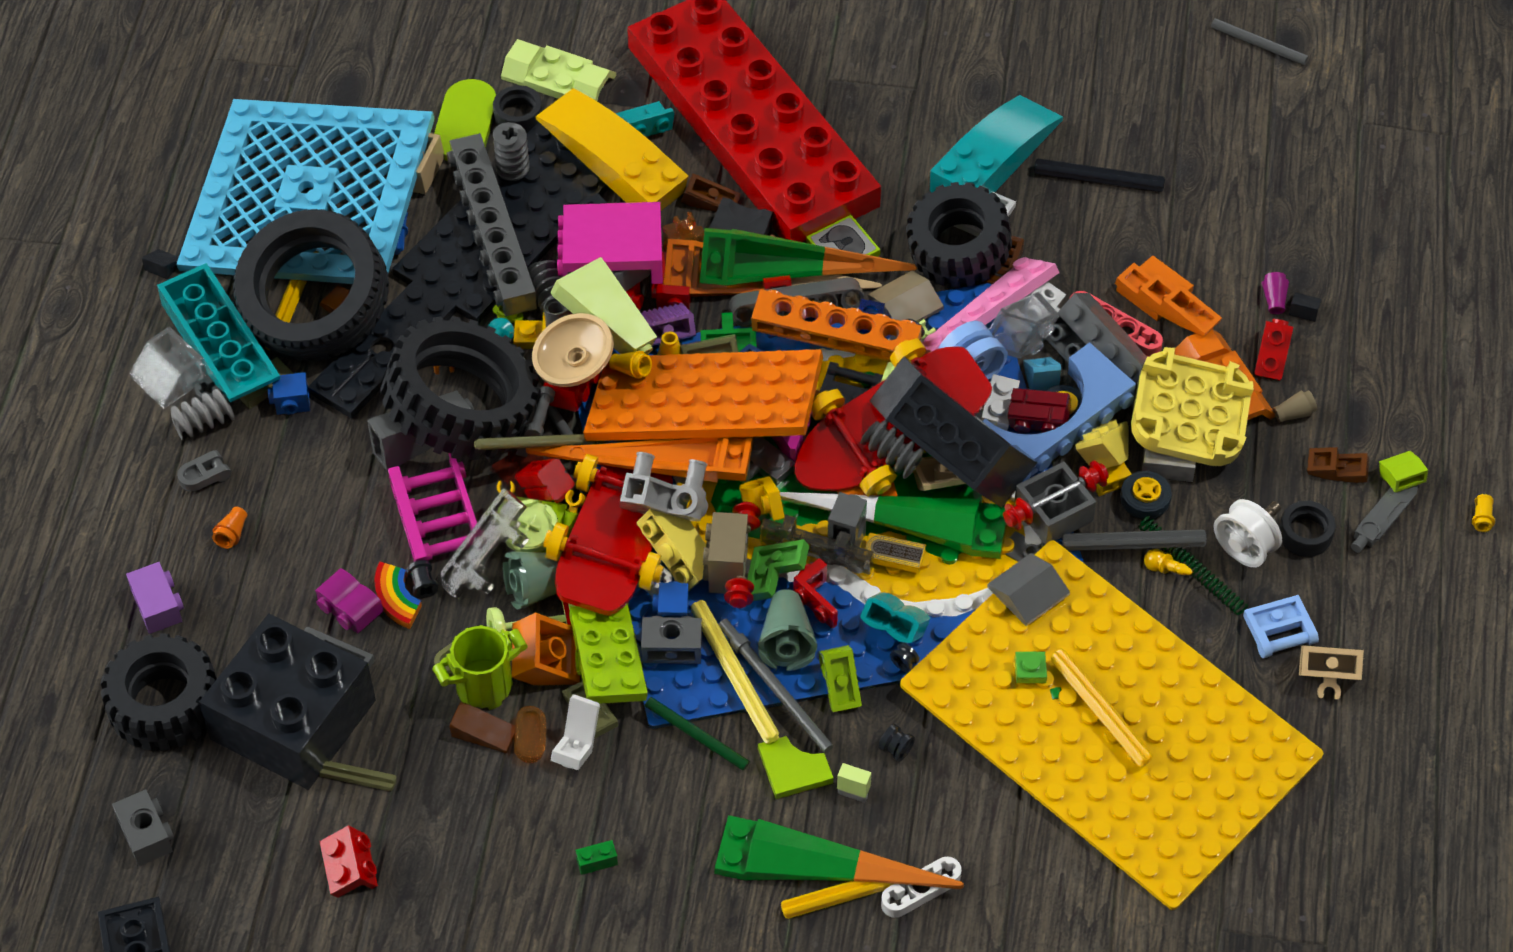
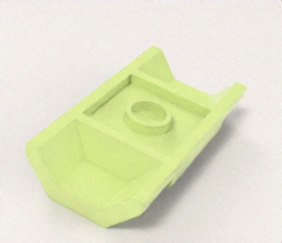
[501,39,616,101]

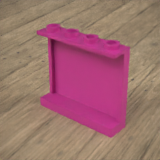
[557,202,663,284]

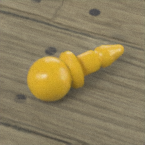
[1144,549,1193,575]

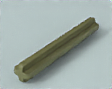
[320,761,397,791]

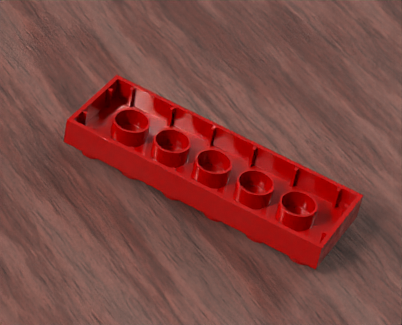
[627,0,881,243]

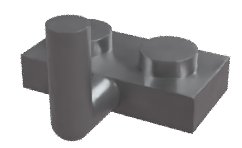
[740,436,795,486]

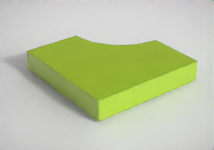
[758,736,834,799]

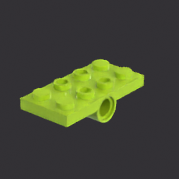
[569,604,648,704]

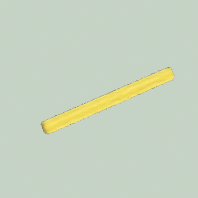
[691,600,779,744]

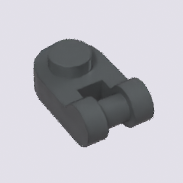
[177,450,232,491]

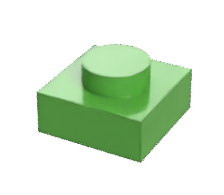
[1014,652,1047,683]

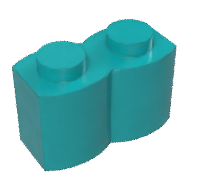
[860,592,931,643]

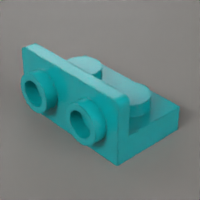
[615,101,675,137]

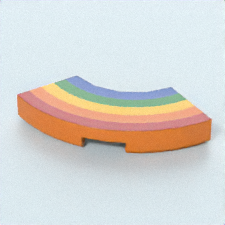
[375,562,422,629]

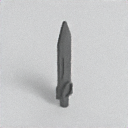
[1351,485,1418,553]

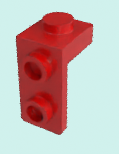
[652,252,690,310]
[1255,319,1293,380]
[793,558,838,629]

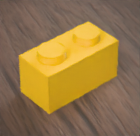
[1096,462,1131,497]

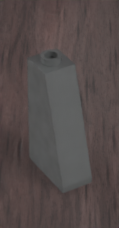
[367,390,474,472]

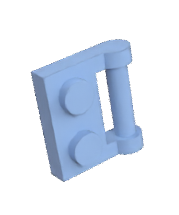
[1243,595,1319,658]

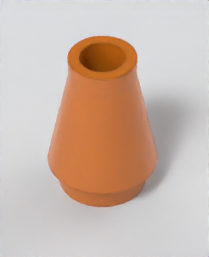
[212,507,248,549]

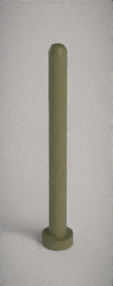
[474,434,605,450]

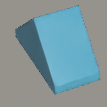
[1023,357,1061,391]

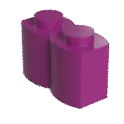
[315,568,383,633]

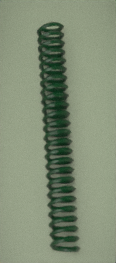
[1138,516,1249,615]

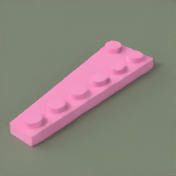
[922,257,1059,356]

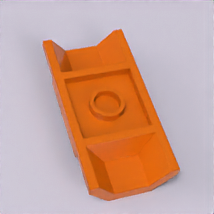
[1174,329,1275,420]

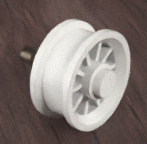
[1214,499,1282,567]

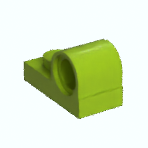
[819,645,862,712]

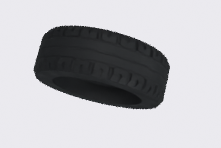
[233,209,389,361]

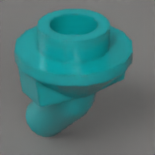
[488,318,514,339]

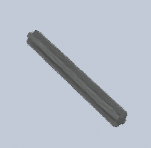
[1062,529,1207,551]

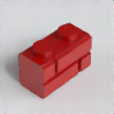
[515,459,575,503]

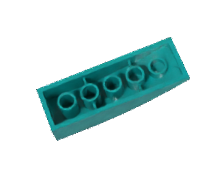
[930,95,1063,194]
[157,263,281,402]

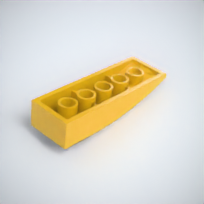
[536,88,689,211]

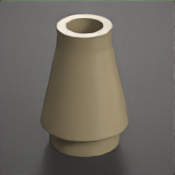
[1273,390,1317,423]

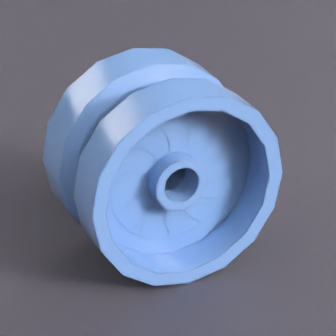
[938,320,1008,382]

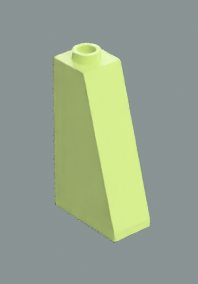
[550,257,657,354]

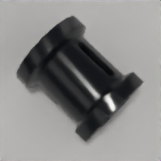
[406,560,438,599]

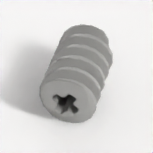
[171,389,235,440]

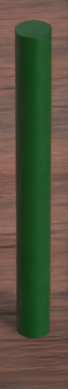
[645,697,750,771]

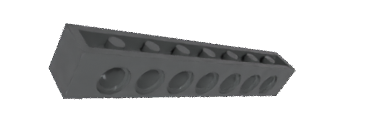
[447,133,537,317]

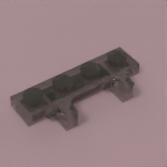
[435,488,529,599]
[760,514,874,575]

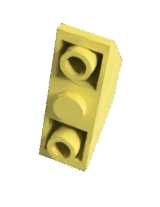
[1075,419,1129,468]
[636,509,706,591]

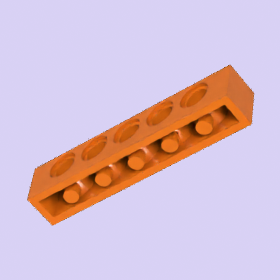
[751,289,922,362]

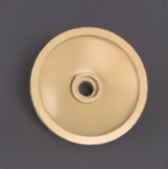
[532,313,614,387]

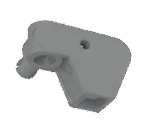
[620,452,708,522]

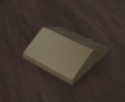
[868,271,944,323]

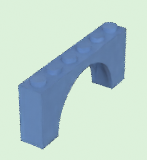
[982,343,1136,482]

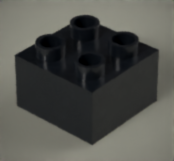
[199,613,376,790]

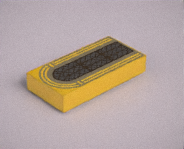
[863,533,926,573]

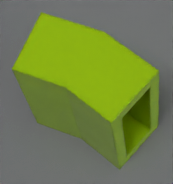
[1379,451,1428,493]

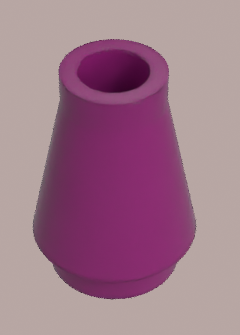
[1262,272,1289,314]

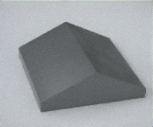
[987,553,1070,626]

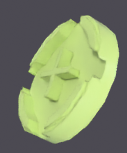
[500,499,558,552]

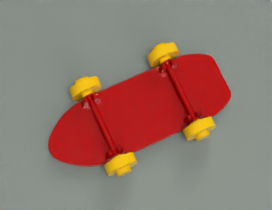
[795,338,992,496]
[543,454,691,616]

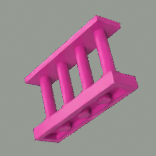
[388,453,488,562]

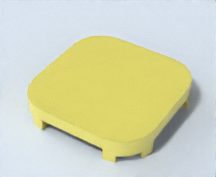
[1131,347,1254,466]

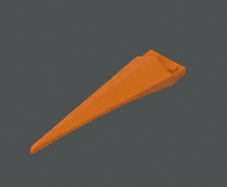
[526,437,754,482]

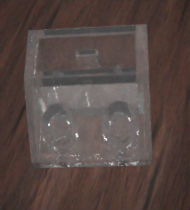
[129,326,207,409]

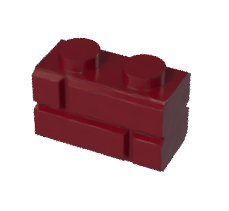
[1007,388,1071,433]

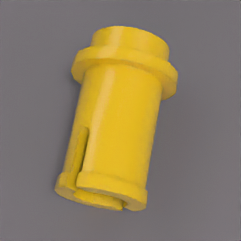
[1472,494,1495,532]

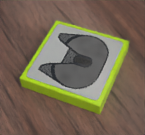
[806,215,880,275]

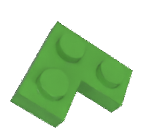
[747,539,809,601]

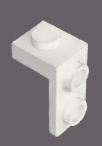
[551,695,600,770]

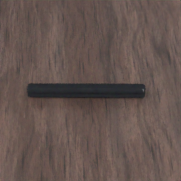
[1034,158,1165,192]

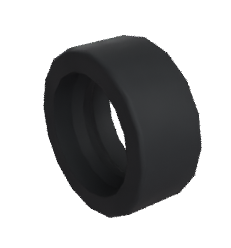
[493,85,543,134]
[1279,501,1336,557]

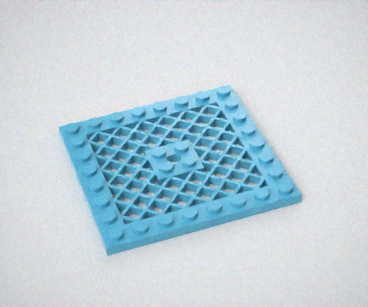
[176,99,435,284]

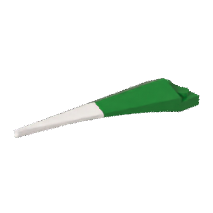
[780,492,1007,559]

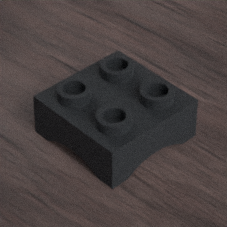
[709,197,773,236]

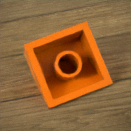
[512,613,580,685]

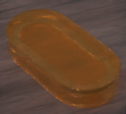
[514,706,546,763]

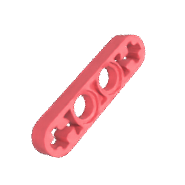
[1069,291,1163,357]

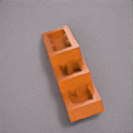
[1115,263,1222,337]

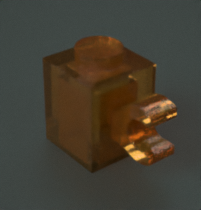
[662,212,704,250]

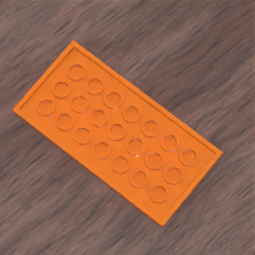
[583,349,823,441]

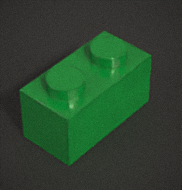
[575,840,618,875]

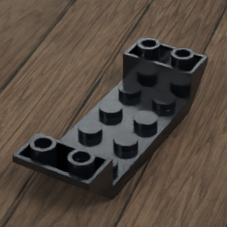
[870,356,1038,508]

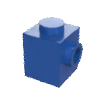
[268,372,310,415]
[653,581,689,618]

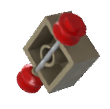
[703,502,761,608]

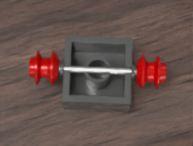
[1003,460,1109,544]

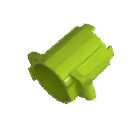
[432,625,528,710]

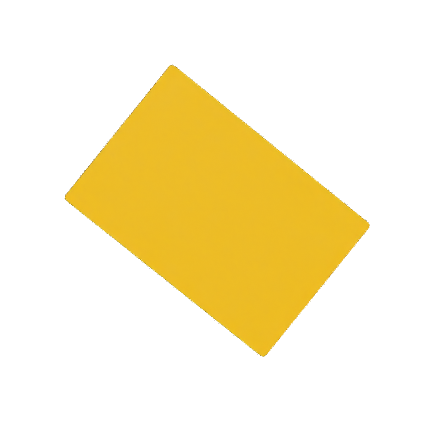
[900,540,1323,910]

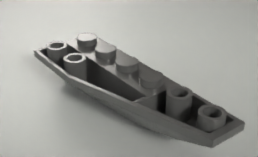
[1040,293,1147,409]

